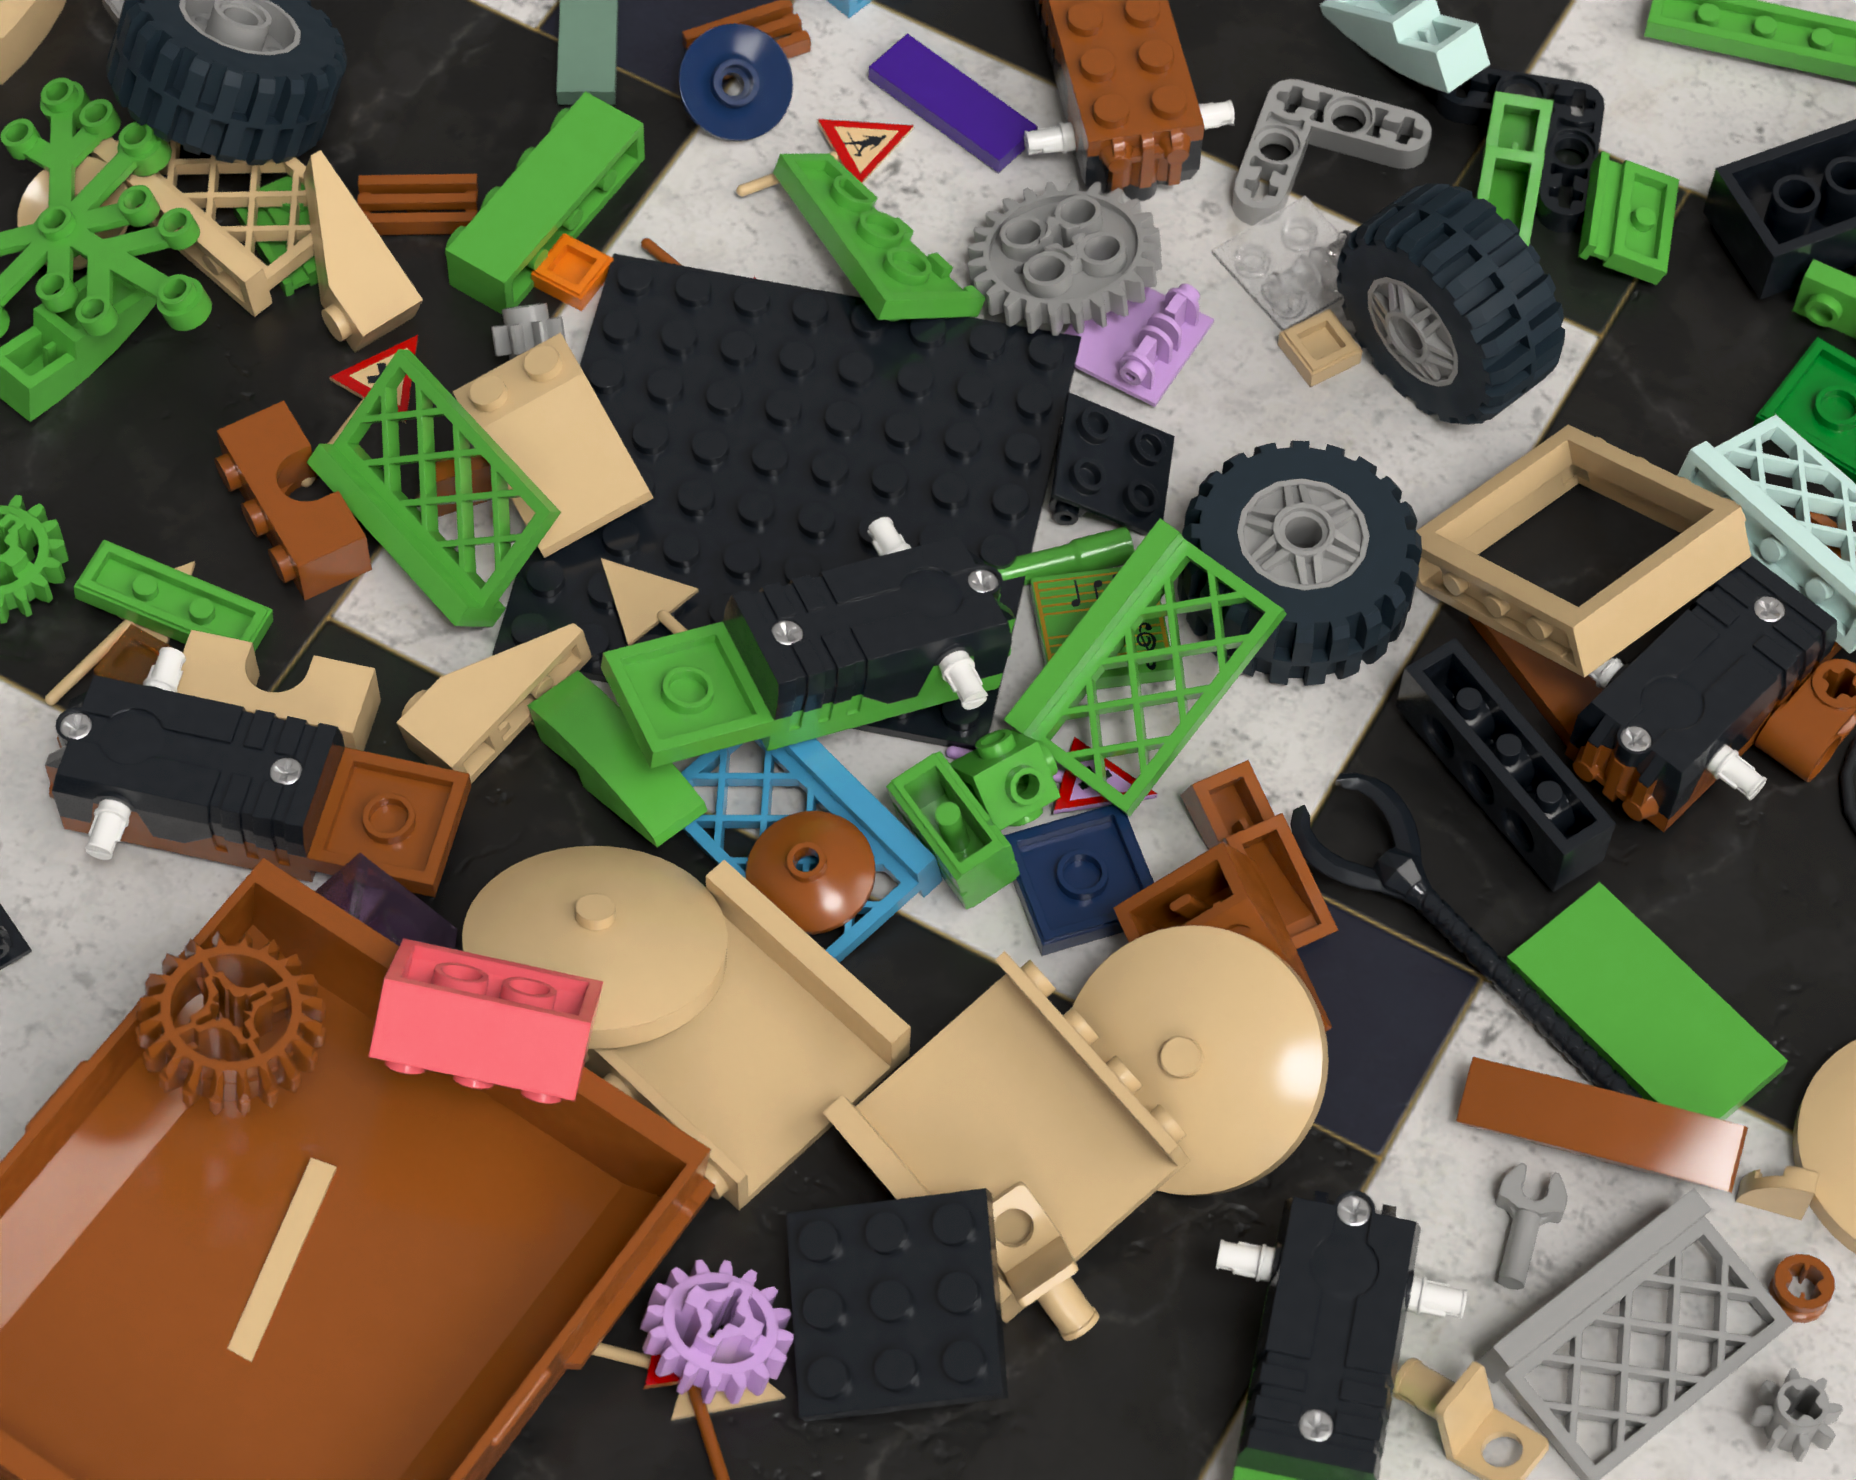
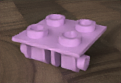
[1064,284,1214,407]

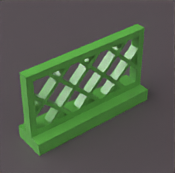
[307,349,561,627]
[1004,518,1287,817]

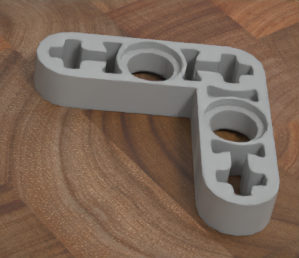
[1232,79,1432,227]

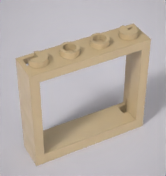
[1416,424,1751,678]

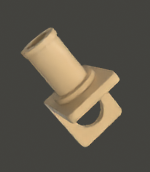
[992,1182,1099,1341]
[1393,1358,1549,1480]

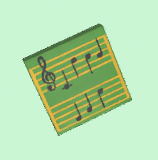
[1030,567,1174,690]

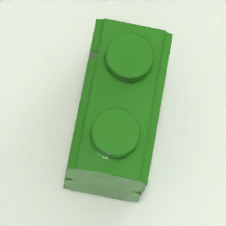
[886,751,1020,910]

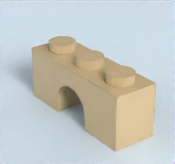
[177,630,381,751]

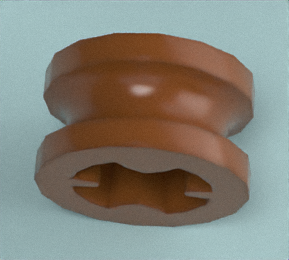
[1768,1254,1835,1323]

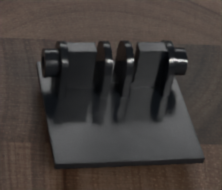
[1049,392,1175,535]

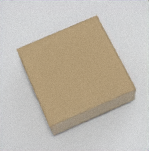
[1278,308,1363,388]

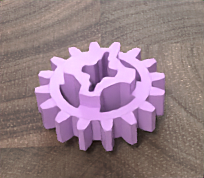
[640,1259,794,1405]

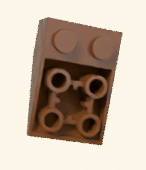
[1113,842,1333,1032]

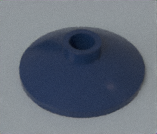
[678,24,793,141]

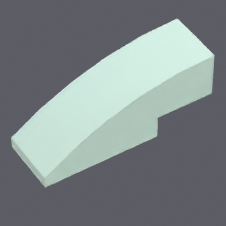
[1320,0,1490,93]

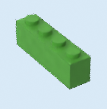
[445,91,645,314]

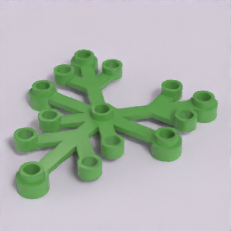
[0,78,212,338]

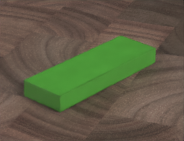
[74,540,273,651]

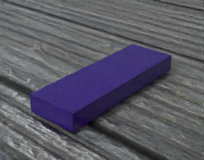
[869,33,1038,173]

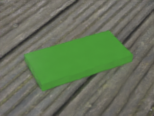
[1506,882,1788,1120]

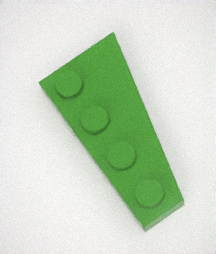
[773,153,986,321]

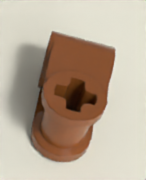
[1755,658,1856,782]

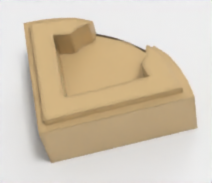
[1736,1166,1819,1220]

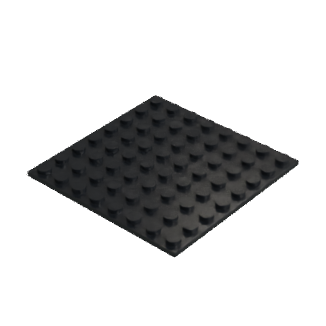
[492,254,1081,750]

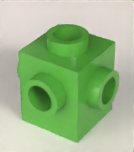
[950,729,1061,831]

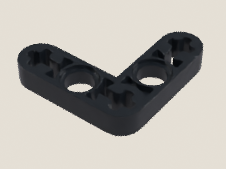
[1434,67,1605,233]

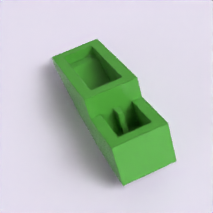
[1476,91,1554,246]
[0,275,156,422]
[527,670,708,847]

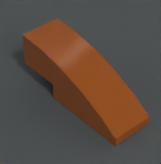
[1180,760,1338,950]

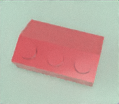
[369,938,604,1104]

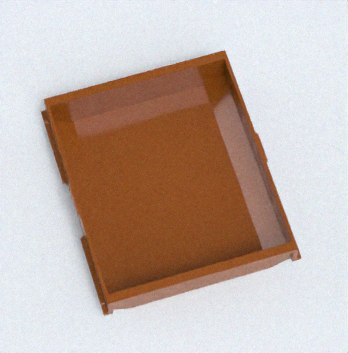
[0,858,715,1480]

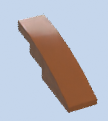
[1456,1057,1748,1193]

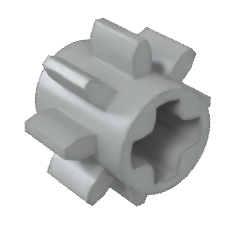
[491,303,566,360]
[1750,1368,1843,1462]

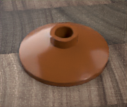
[746,811,876,935]

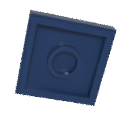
[1004,804,1154,956]

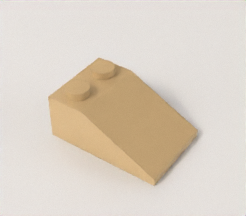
[453,332,653,558]

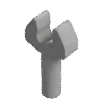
[1496,1163,1568,1290]

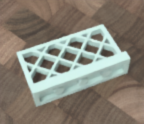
[1677,415,1856,654]

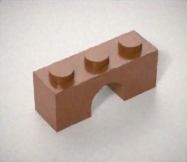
[214,400,372,601]

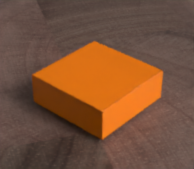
[531,233,614,311]

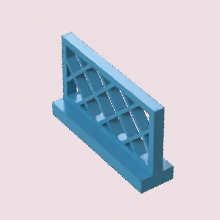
[681,738,943,963]

